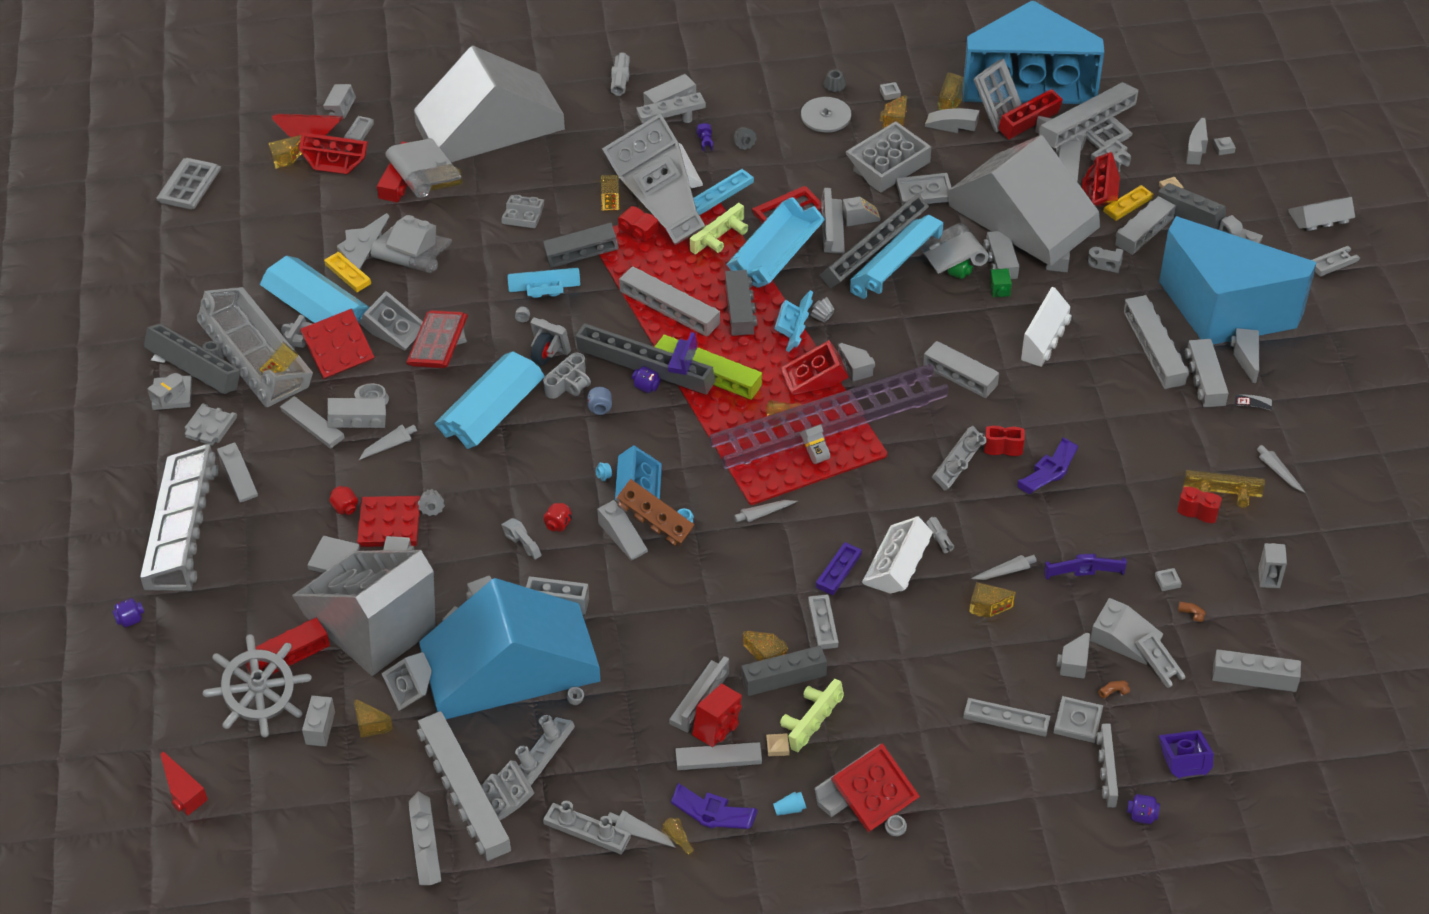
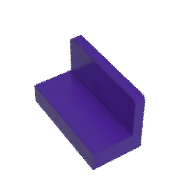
[668,332,698,375]

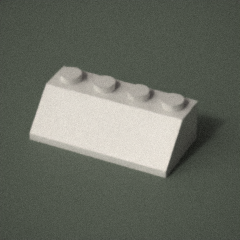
[1021,287,1072,367]
[862,517,933,594]

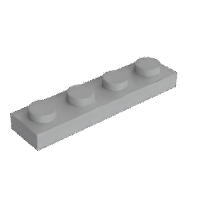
[1097,724,1118,807]

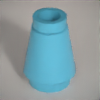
[773,792,806,816]

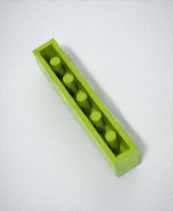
[655,335,762,400]

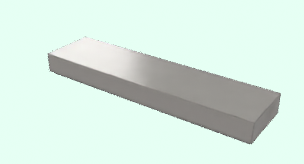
[280,396,345,449]
[963,698,1050,737]
[676,742,762,770]

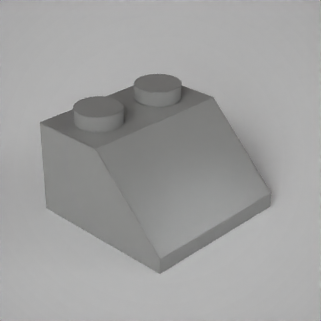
[386,215,436,258]
[382,652,432,711]

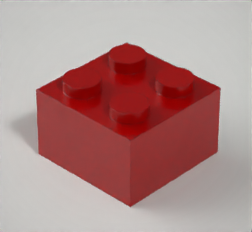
[692,683,742,748]

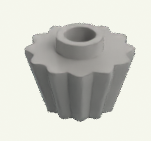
[810,297,835,322]
[418,489,445,516]

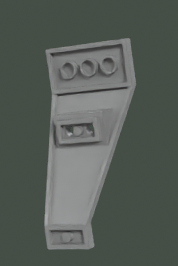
[602,113,706,245]

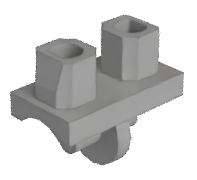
[281,315,312,349]

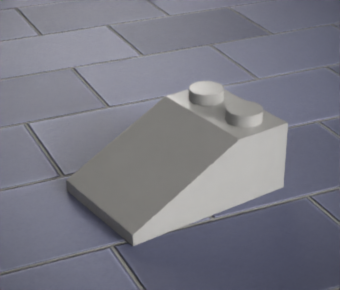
[359,291,423,351]
[1090,598,1163,665]

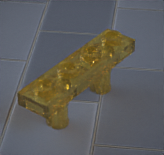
[1183,470,1265,508]

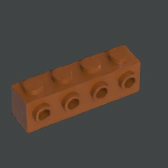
[616,479,695,547]

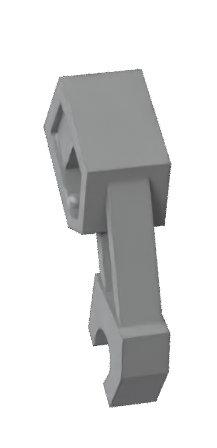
[501,518,542,560]

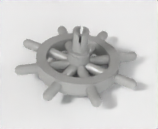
[203,634,312,738]

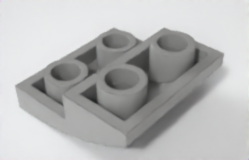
[502,195,544,228]
[481,760,534,820]

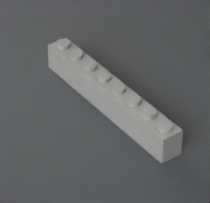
[1039,82,1139,148]
[416,711,511,861]

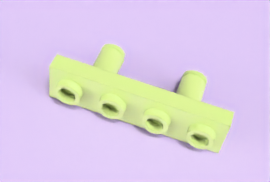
[690,203,748,254]
[780,679,844,752]

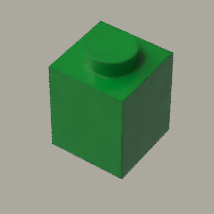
[989,268,1012,297]

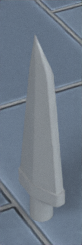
[359,425,417,460]
[1257,445,1305,492]
[734,500,798,523]
[971,555,1037,580]
[608,810,676,848]

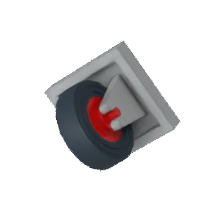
[530,317,571,366]

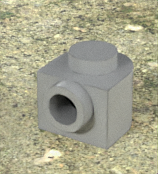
[1219,215,1243,236]

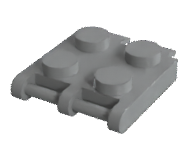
[185,403,237,446]

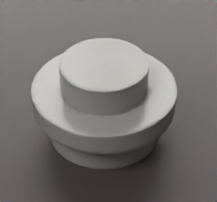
[885,815,907,836]

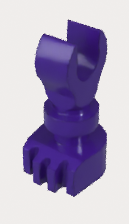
[696,123,713,152]

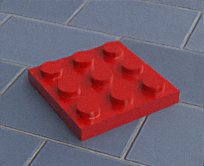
[300,308,375,380]
[357,496,420,547]
[831,743,920,832]

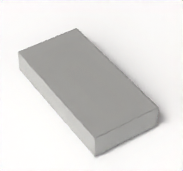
[344,116,374,141]

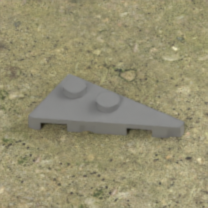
[337,213,390,270]

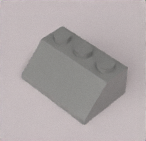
[1288,197,1355,231]

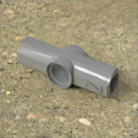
[611,53,630,96]

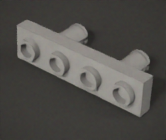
[636,92,706,123]
[932,426,986,491]
[515,715,575,786]
[543,801,631,855]

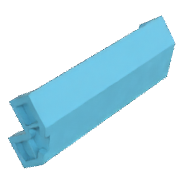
[726,197,825,288]
[850,215,943,299]
[260,256,370,323]
[434,351,545,449]

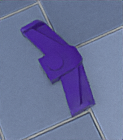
[1017,437,1079,494]
[1044,554,1127,579]
[670,783,758,829]

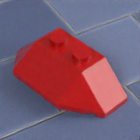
[272,114,343,140]
[299,133,368,175]
[1082,152,1120,206]

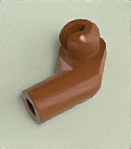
[1178,601,1206,622]
[1098,680,1131,699]

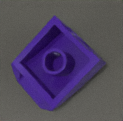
[1158,730,1214,779]

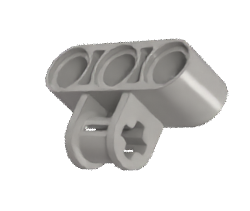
[543,353,591,399]

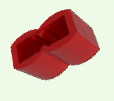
[618,206,659,241]
[984,426,1025,456]
[1177,487,1222,523]

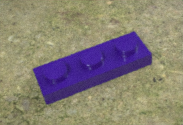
[816,542,862,595]

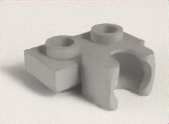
[1091,139,1131,172]

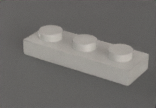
[808,594,839,649]

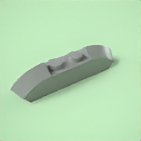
[409,791,441,885]

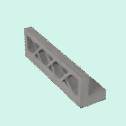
[669,657,729,733]

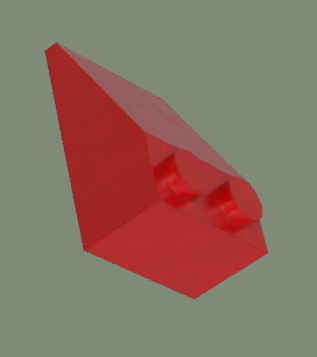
[781,340,849,394]

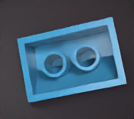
[615,445,662,500]

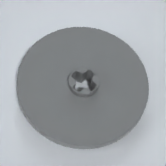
[801,97,851,132]

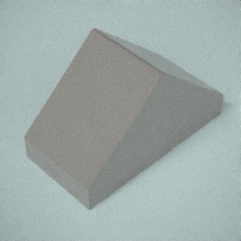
[414,46,565,162]
[947,135,1100,266]
[292,550,436,676]

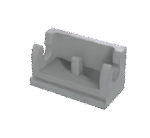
[323,84,356,119]

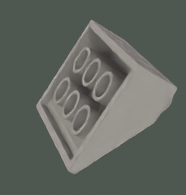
[846,121,931,193]

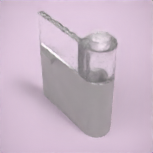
[386,138,462,198]
[919,223,989,274]
[371,225,452,273]

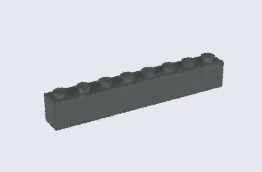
[820,193,929,289]
[575,323,715,395]

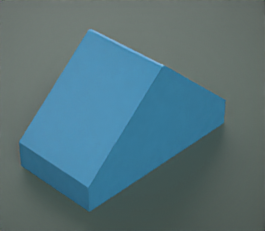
[963,1,1104,104]
[1159,216,1317,345]
[419,578,601,719]

